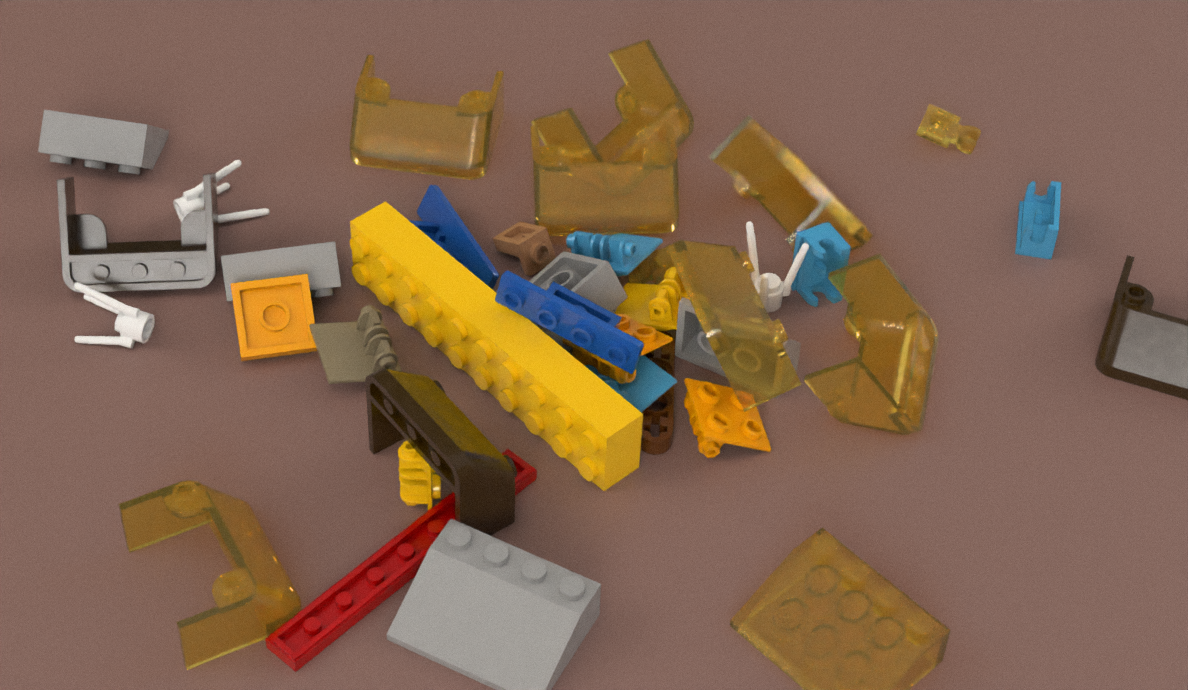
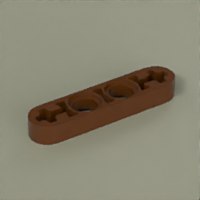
[641,330,675,455]

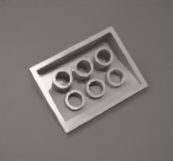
[386,519,601,690]

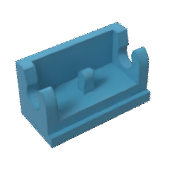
[1015,181,1061,259]
[791,222,851,307]

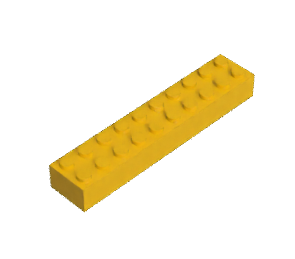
[349,201,643,491]

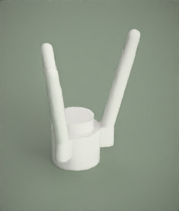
[173,160,269,223]
[746,221,809,312]
[74,282,155,349]

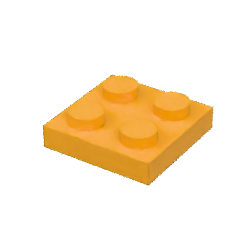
[231,274,317,361]

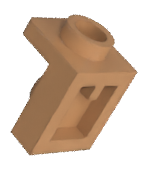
[493,221,556,276]

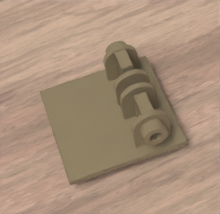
[309,305,402,384]

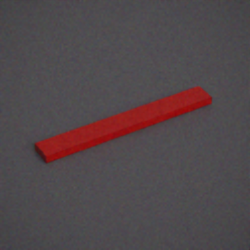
[265,449,537,672]

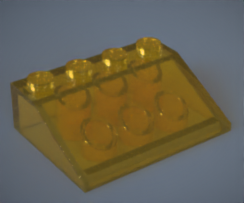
[730,527,951,690]

